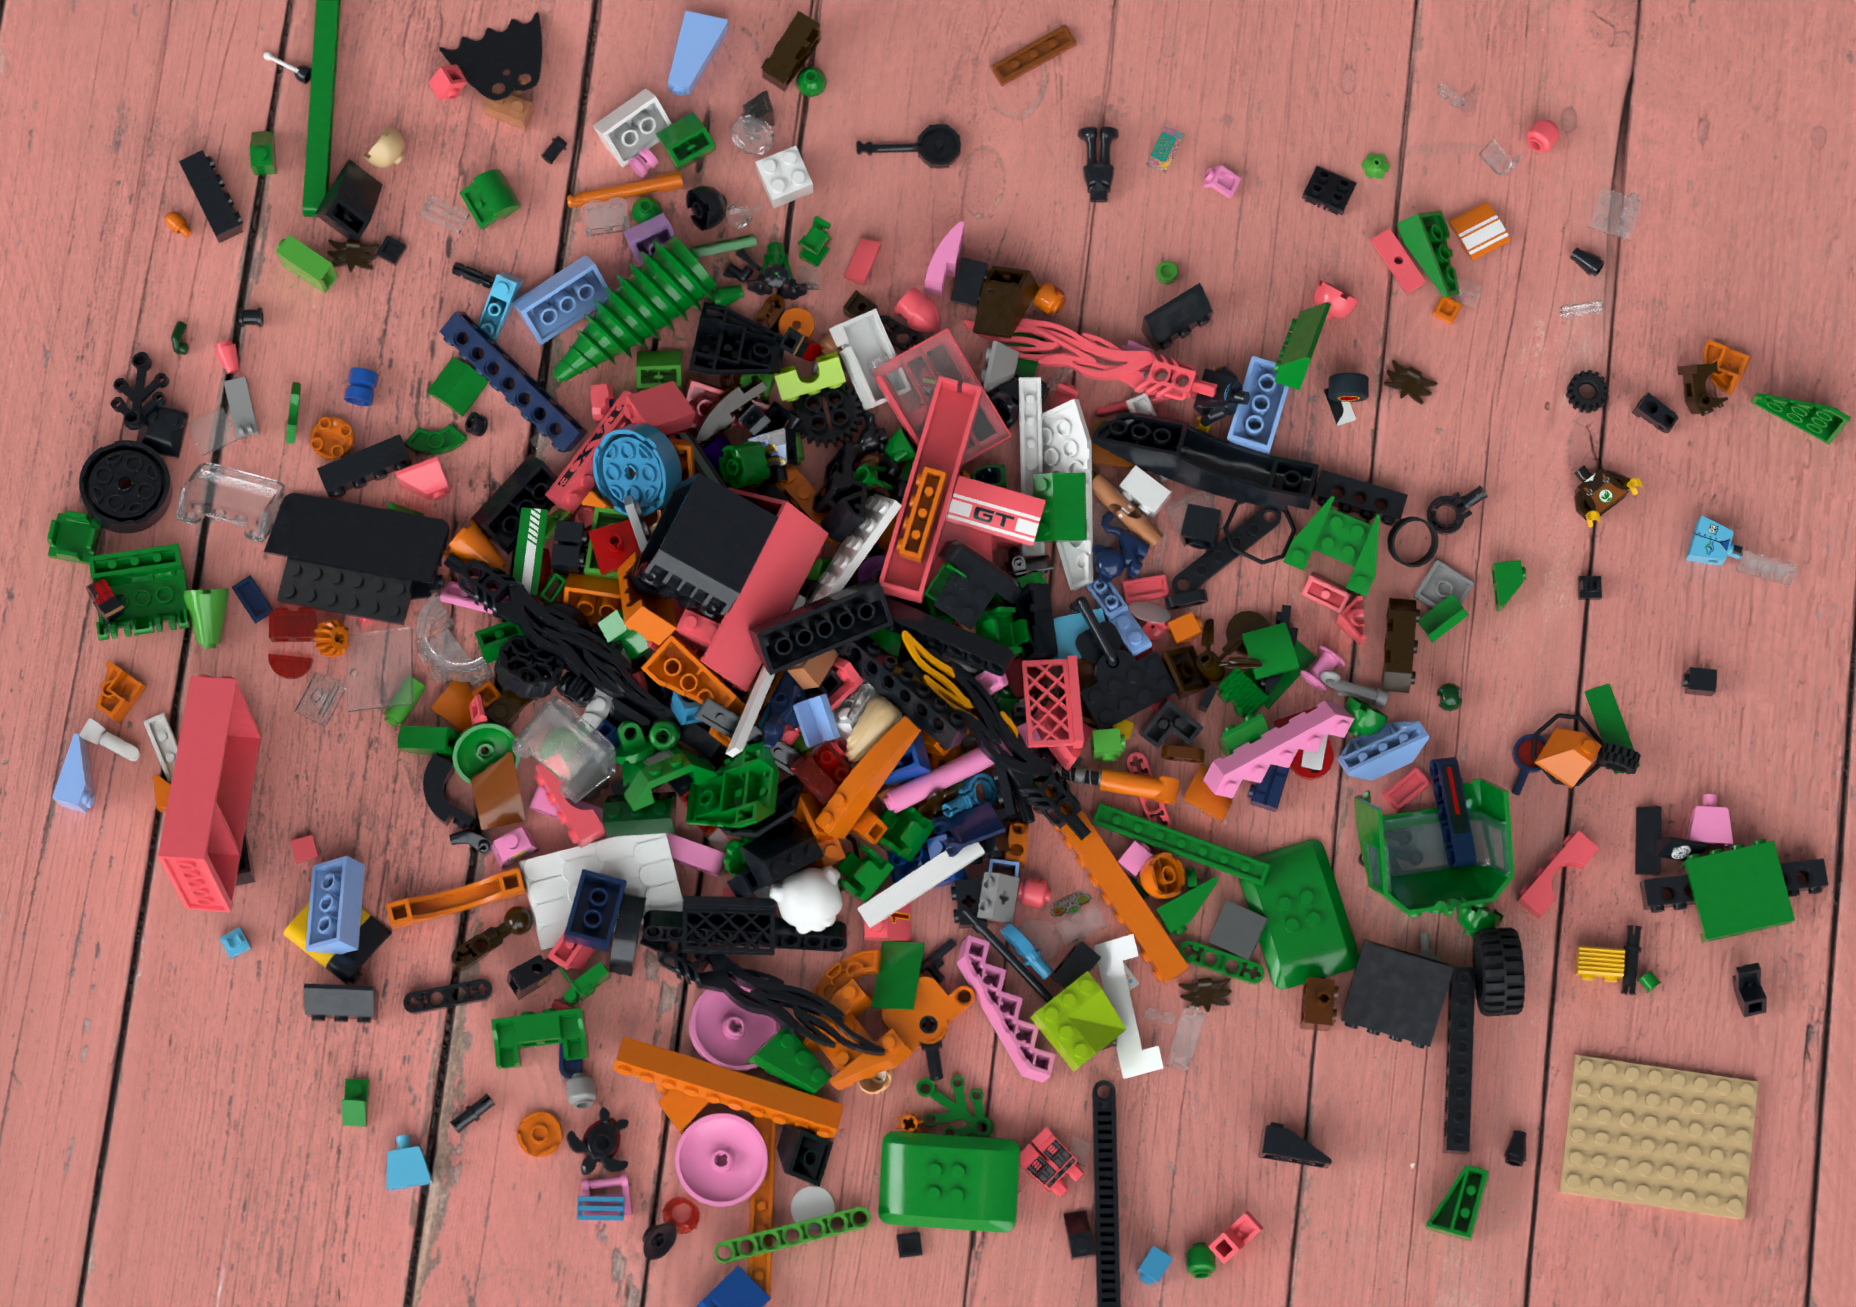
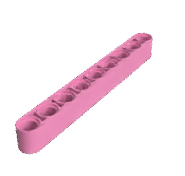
[529,786,726,876]

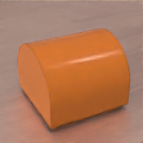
[471,680,502,712]

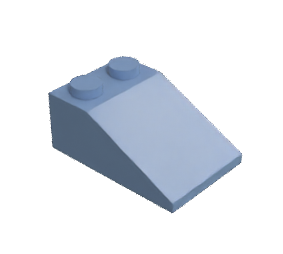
[52,733,95,814]

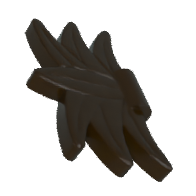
[327,239,379,272]
[1384,360,1438,405]
[1178,977,1232,1012]

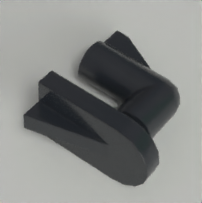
[723,248,762,283]

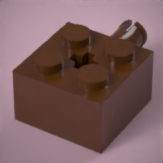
[1300,977,1339,1031]

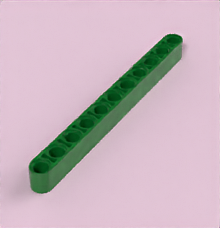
[303,0,341,217]

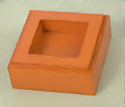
[1432,295,1462,325]

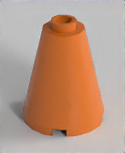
[444,519,506,571]

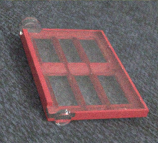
[867,328,1012,465]

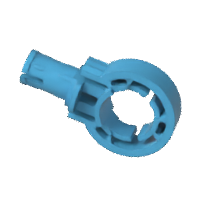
[942,773,998,818]
[1000,923,1053,979]

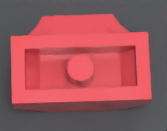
[547,931,595,970]

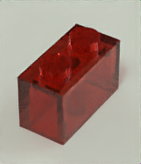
[269,607,318,642]

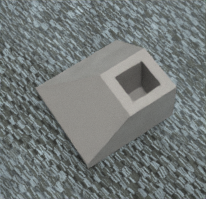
[980,341,1019,395]

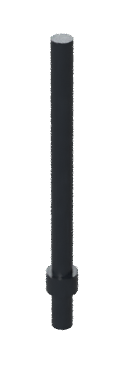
[961,907,1054,1003]

